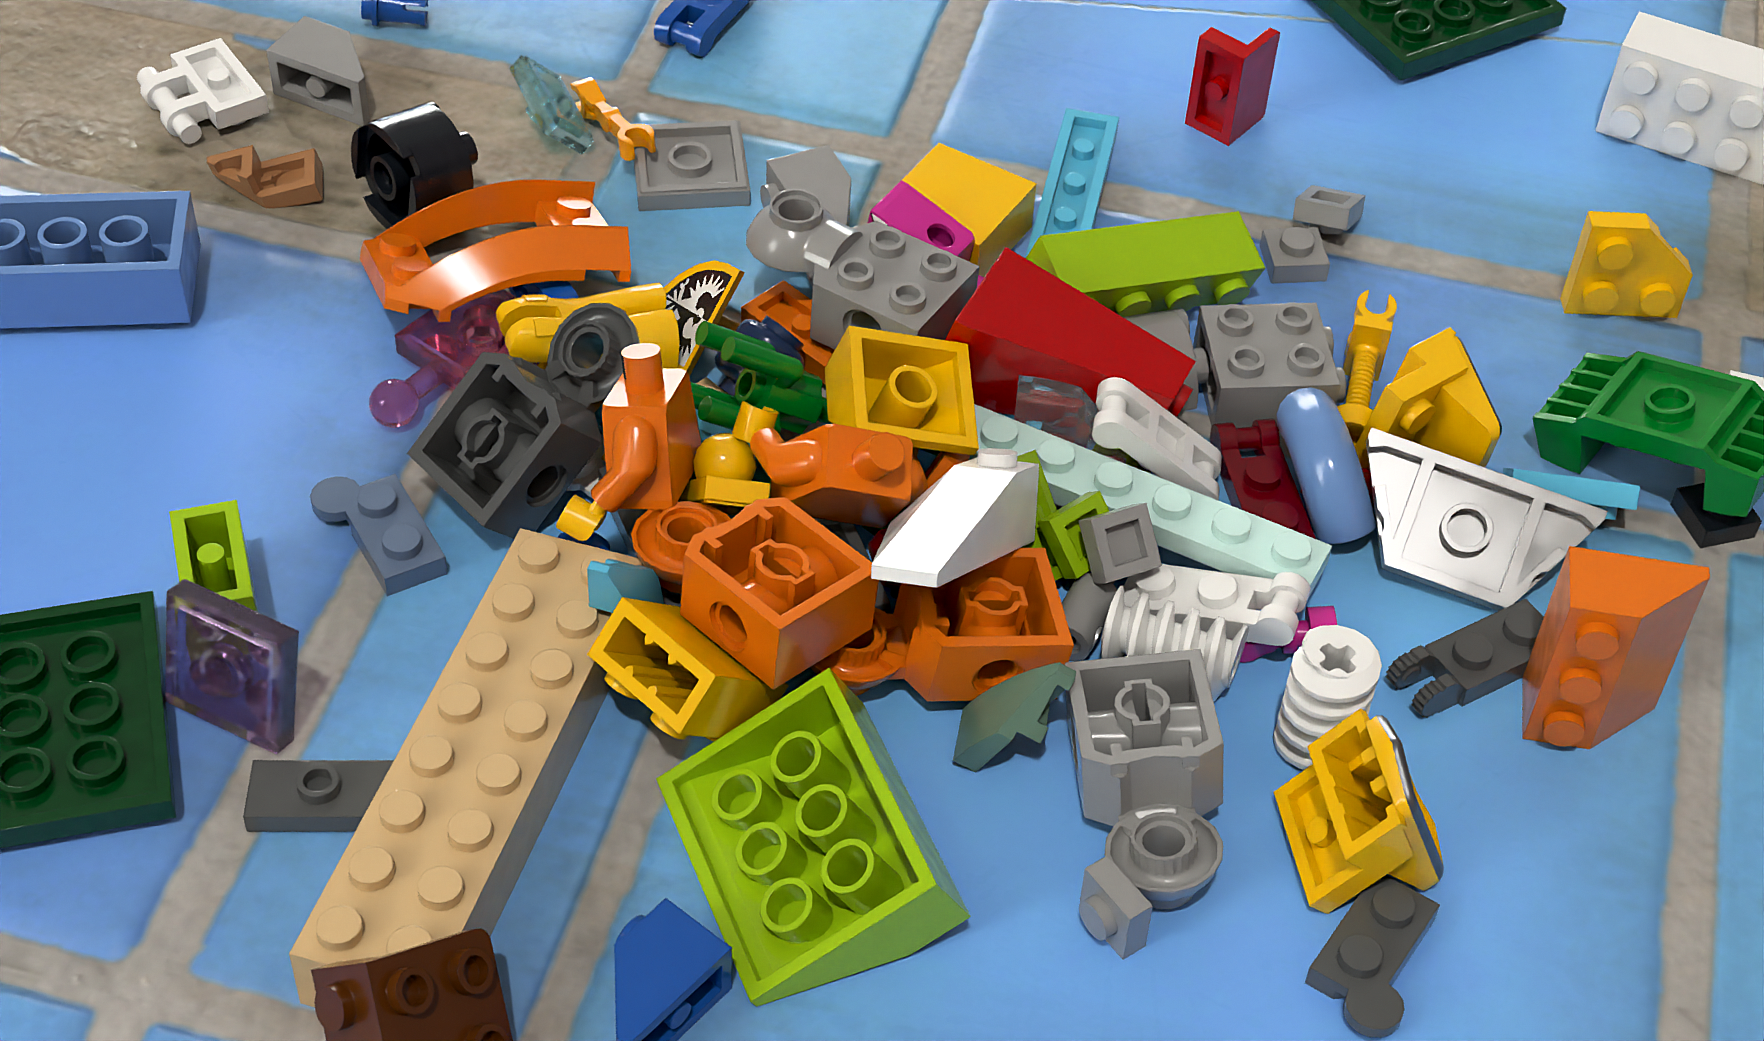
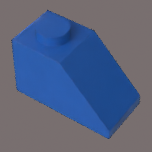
[614,898,732,1041]

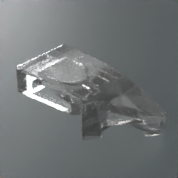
[1014,375,1127,464]

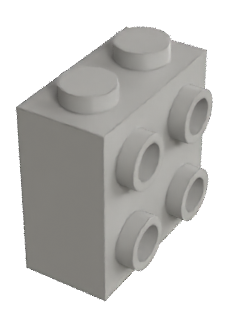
[1193,303,1346,429]

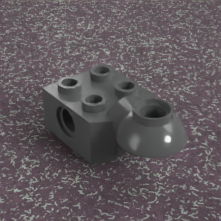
[407,303,640,539]

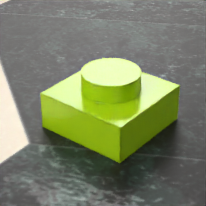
[1038,491,1109,579]

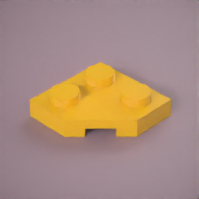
[1560,211,1693,318]

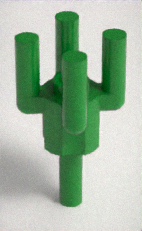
[691,321,832,434]

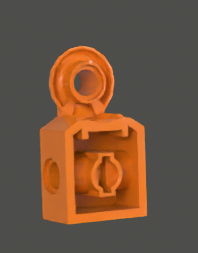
[631,497,879,690]
[809,548,1074,702]

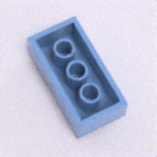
[0,191,201,329]

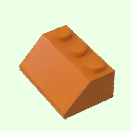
[1522,546,1710,749]

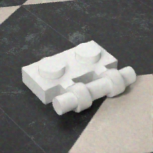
[137,38,269,144]

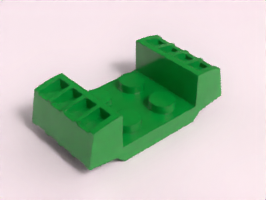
[1533,351,1764,517]

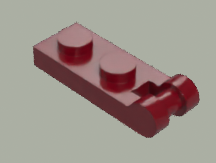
[1210,418,1316,539]

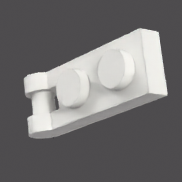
[1124,564,1311,646]

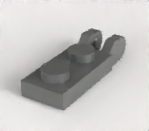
[1385,599,1544,718]

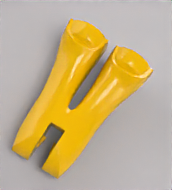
[496,282,679,369]

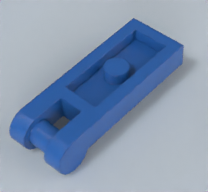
[654,0,750,57]

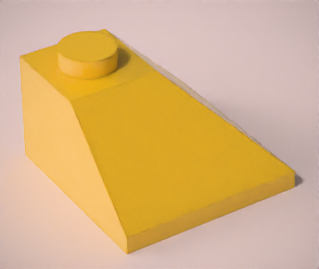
[824,325,979,455]

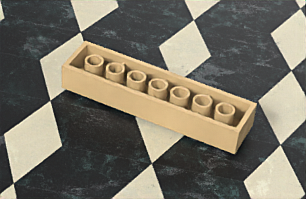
[289,528,645,1008]

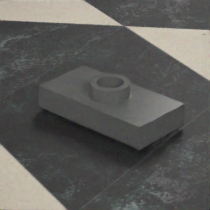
[243,760,394,832]

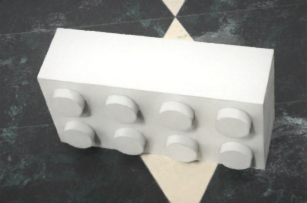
[1595,11,1764,185]

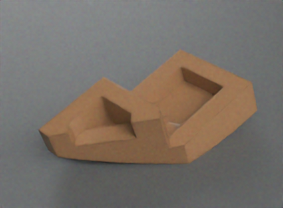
[207,145,323,209]

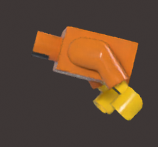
[556,343,701,541]
[732,401,928,529]

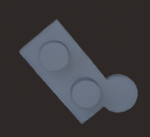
[310,474,448,596]

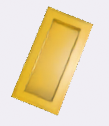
[679,433,770,516]

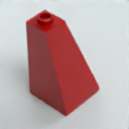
[945,247,1196,427]

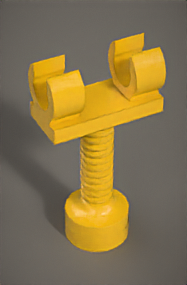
[1337,290,1397,446]

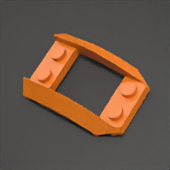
[360,179,631,322]

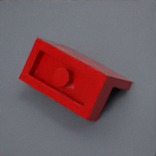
[1185,27,1280,146]

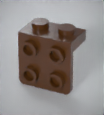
[311,928,513,1041]

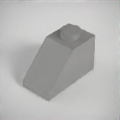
[266,16,370,126]

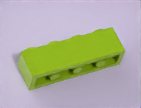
[1026,211,1265,317]

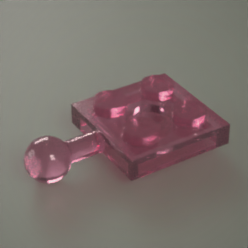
[369,289,540,428]

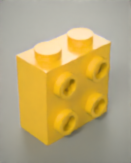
[902,143,1037,277]
[587,597,789,741]

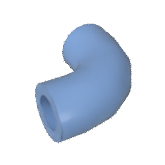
[1276,387,1376,544]

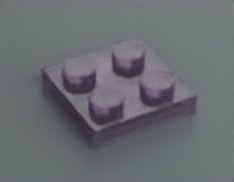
[165,579,299,754]

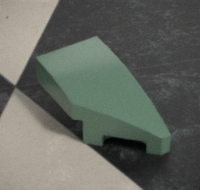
[953,662,1076,772]

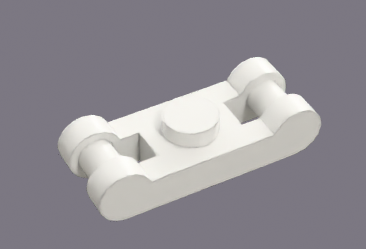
[1092,377,1222,501]

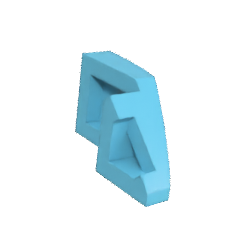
[587,559,664,613]

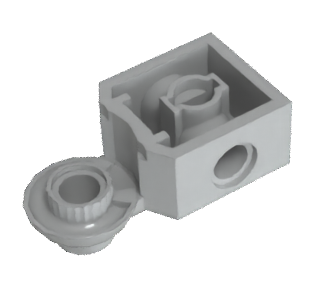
[746,189,979,349]
[1065,649,1223,909]

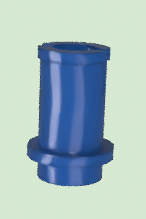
[361,0,428,27]

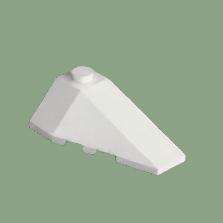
[871,448,1039,588]

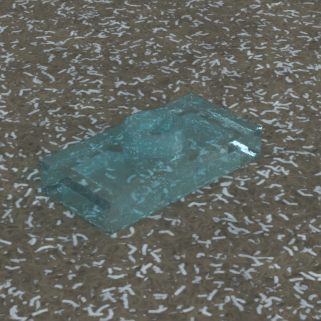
[509,55,594,155]

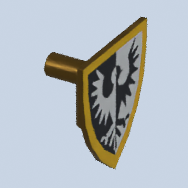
[663,260,745,376]

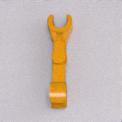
[570,77,656,161]

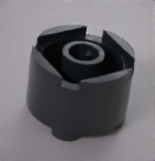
[351,101,478,229]

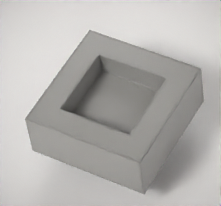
[1293,185,1365,234]
[1260,227,1330,283]
[1078,503,1162,584]
[1079,855,1153,960]

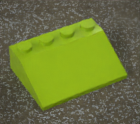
[656,668,971,1007]

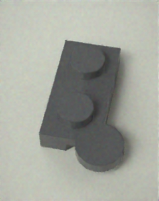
[1305,875,1440,1038]

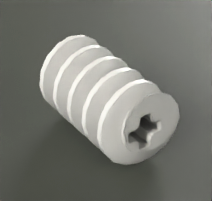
[1101,585,1249,702]
[1273,625,1382,770]

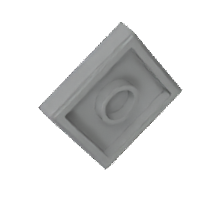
[634,120,750,211]

